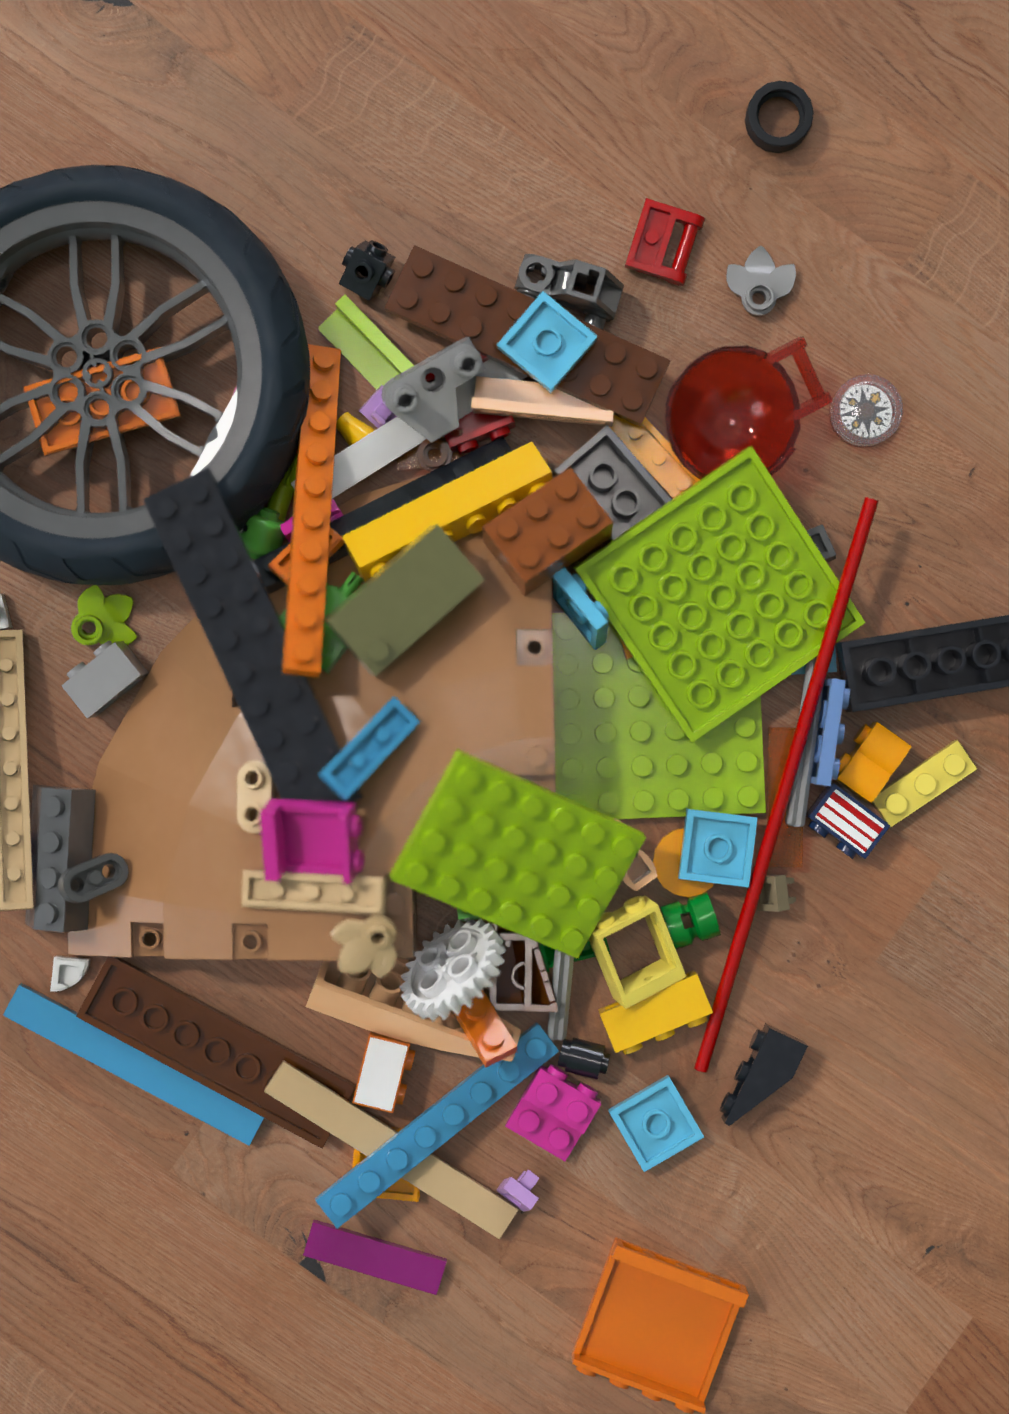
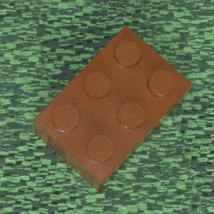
[482,467,613,596]

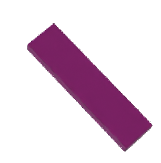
[303,1219,447,1295]

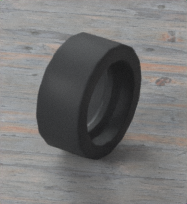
[745,80,814,153]

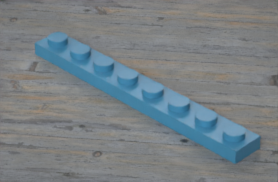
[315,1023,559,1229]

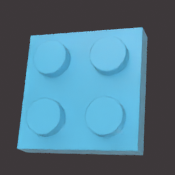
[497,291,598,393]
[553,567,609,650]
[678,808,758,888]
[608,1075,704,1172]

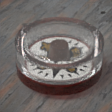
[829,374,903,448]

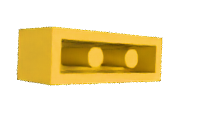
[598,970,713,1055]

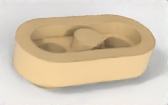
[237,761,276,834]

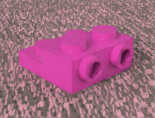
[505,1064,601,1162]

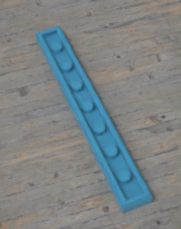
[3,983,264,1146]

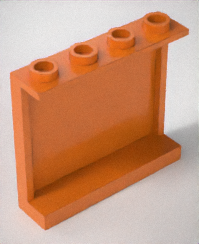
[571,1237,749,1414]

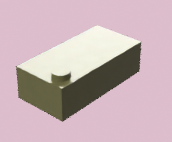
[324,524,485,676]

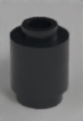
[557,1037,611,1080]

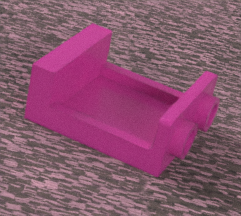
[260,799,364,884]

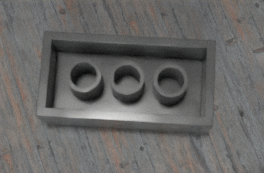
[553,425,672,542]

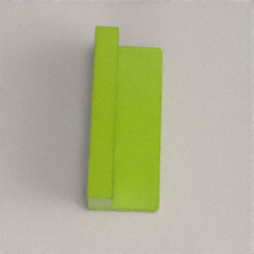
[319,294,414,390]

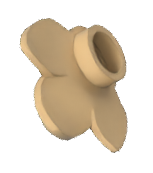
[330,915,397,978]

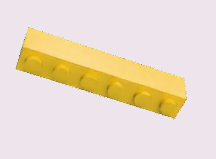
[342,441,553,582]

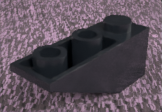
[720,1023,808,1126]

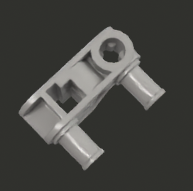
[381,337,486,443]

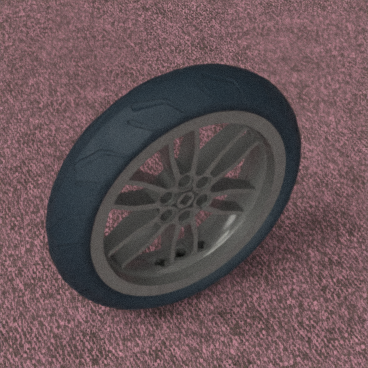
[0,165,310,585]

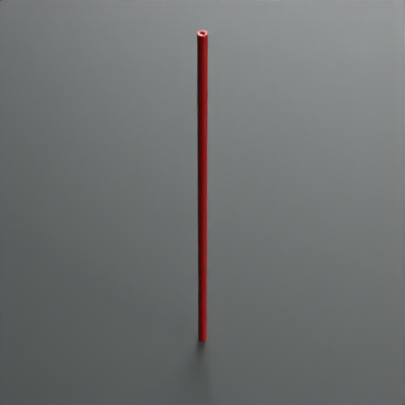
[694,497,879,1073]

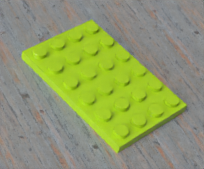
[389,749,646,959]

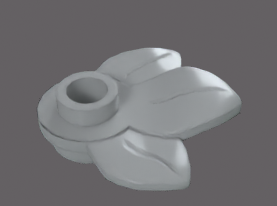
[726,246,796,316]

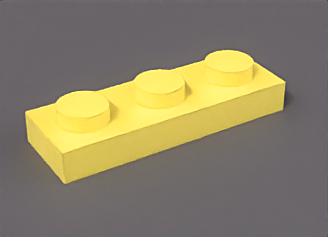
[872,740,977,828]

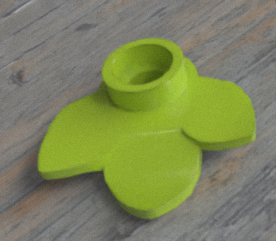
[71,585,137,646]

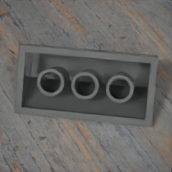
[25,785,96,932]

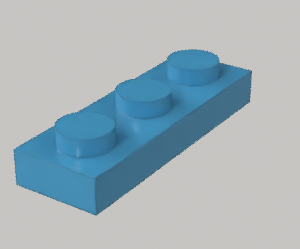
[318,696,420,801]

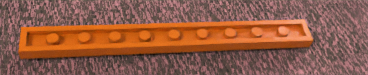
[282,344,341,678]

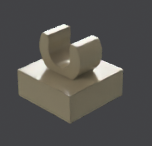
[757,875,796,912]

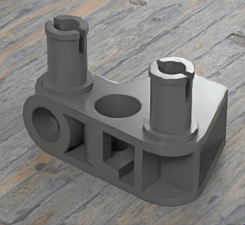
[514,254,624,330]

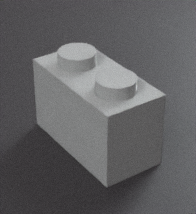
[61,640,149,719]

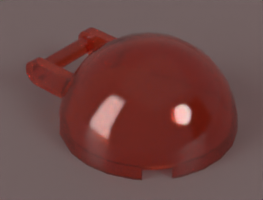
[664,336,833,480]

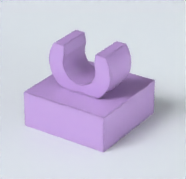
[358,385,397,428]
[496,1170,539,1212]

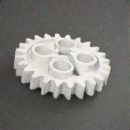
[399,919,506,1021]

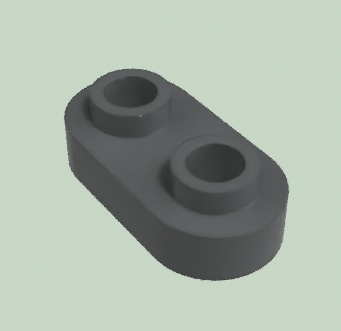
[58,853,128,903]

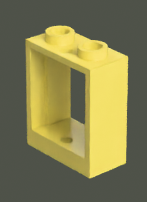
[589,895,687,1009]

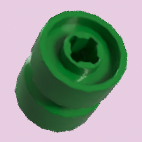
[660,892,721,949]

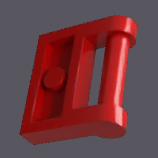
[625,198,705,286]

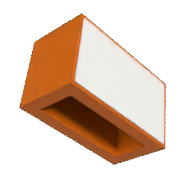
[352,1031,416,1113]

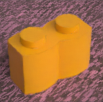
[835,722,912,803]

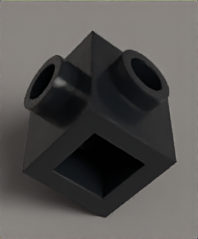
[339,240,396,301]

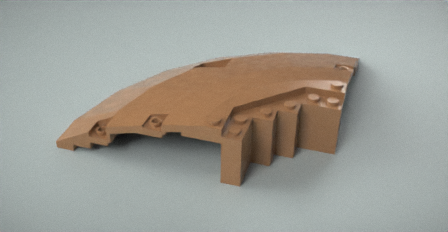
[68,458,555,961]

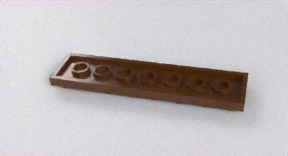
[385,245,671,427]
[76,956,356,1149]

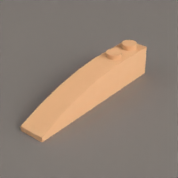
[306,958,521,1062]

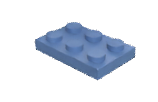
[810,678,850,787]

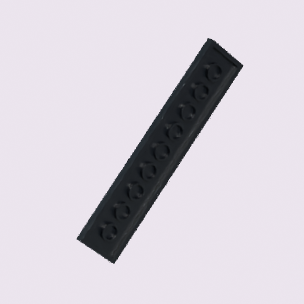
[143,468,363,802]

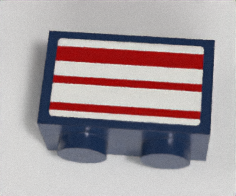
[806,783,891,859]

